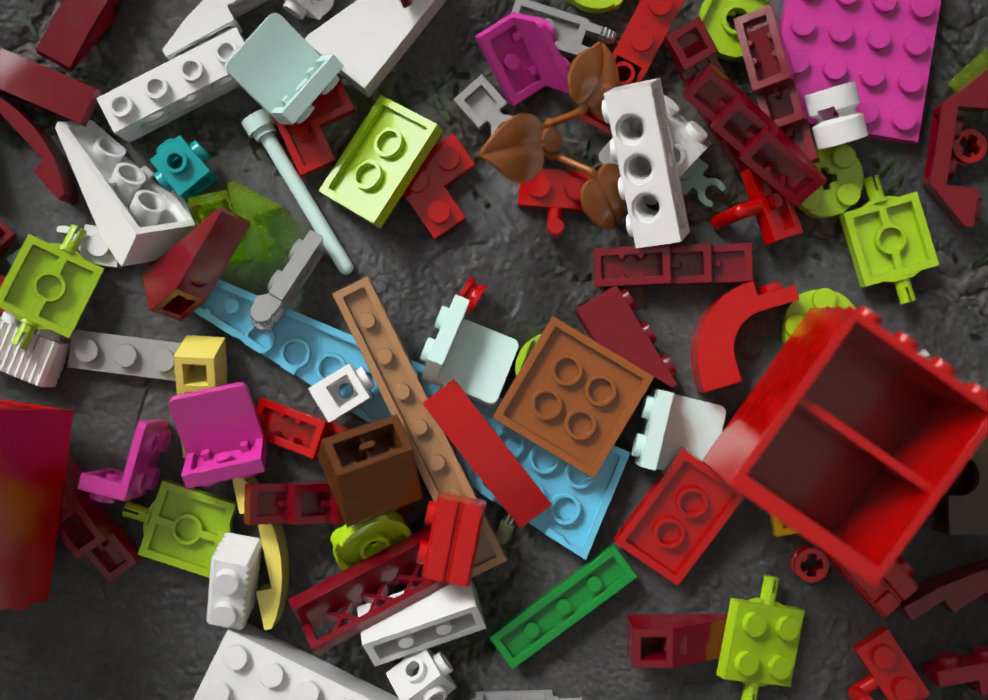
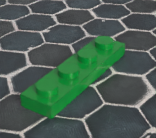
[489,543,637,669]

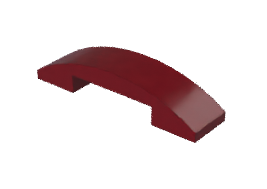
[664,16,749,172]
[0,97,78,205]

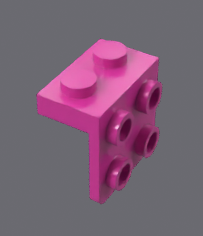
[474,12,571,106]
[169,382,268,489]
[77,419,171,503]

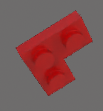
[274,74,356,178]
[403,133,475,241]

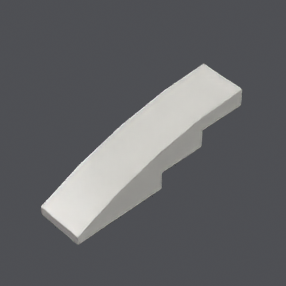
[162,0,269,60]

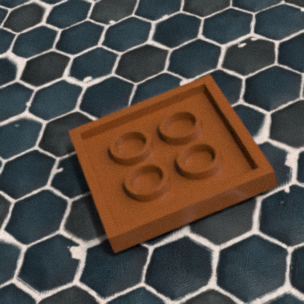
[492,316,654,478]

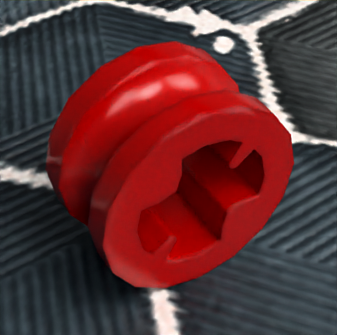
[951,129,987,167]
[458,276,488,315]
[790,545,829,583]

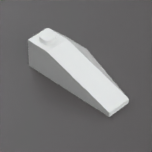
[55,120,201,267]

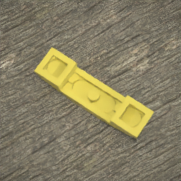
[232,477,289,630]

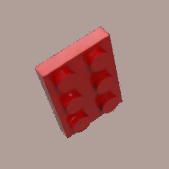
[614,446,746,586]

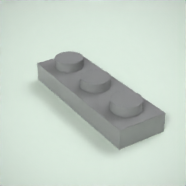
[67,330,181,381]

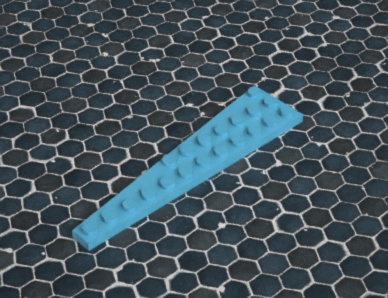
[193,279,631,560]

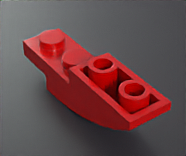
[579,0,684,136]

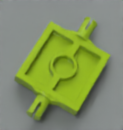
[839,175,939,304]
[0,224,104,351]
[122,479,238,578]
[716,575,805,700]

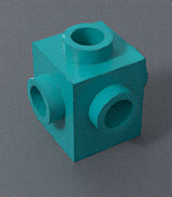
[150,135,219,202]

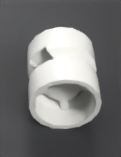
[804,81,869,149]

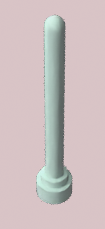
[241,109,353,275]

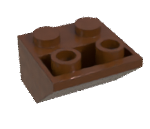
[318,414,422,529]

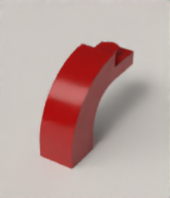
[690,281,800,392]

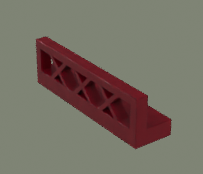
[288,525,450,656]

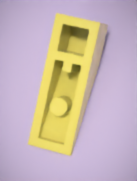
[174,335,227,458]

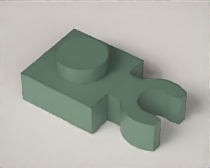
[680,158,726,209]

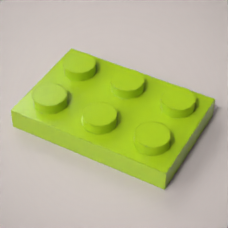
[319,95,443,229]

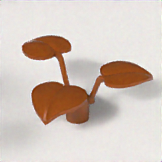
[479,42,627,229]

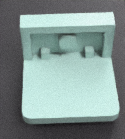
[225,13,344,124]
[420,294,519,406]
[631,389,726,470]

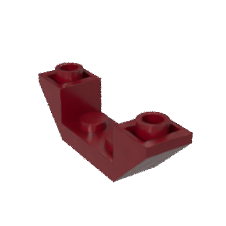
[922,69,988,228]

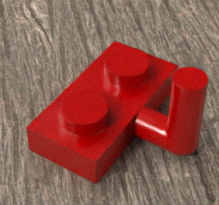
[518,168,591,239]
[711,168,803,245]
[847,626,931,700]

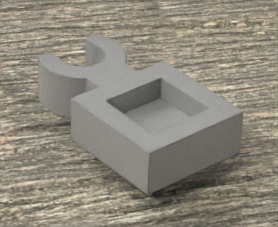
[453,74,513,135]

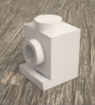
[308,364,375,423]

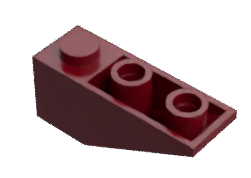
[141,207,251,322]
[573,285,677,388]
[626,614,728,668]

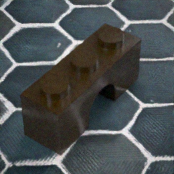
[933,434,988,535]

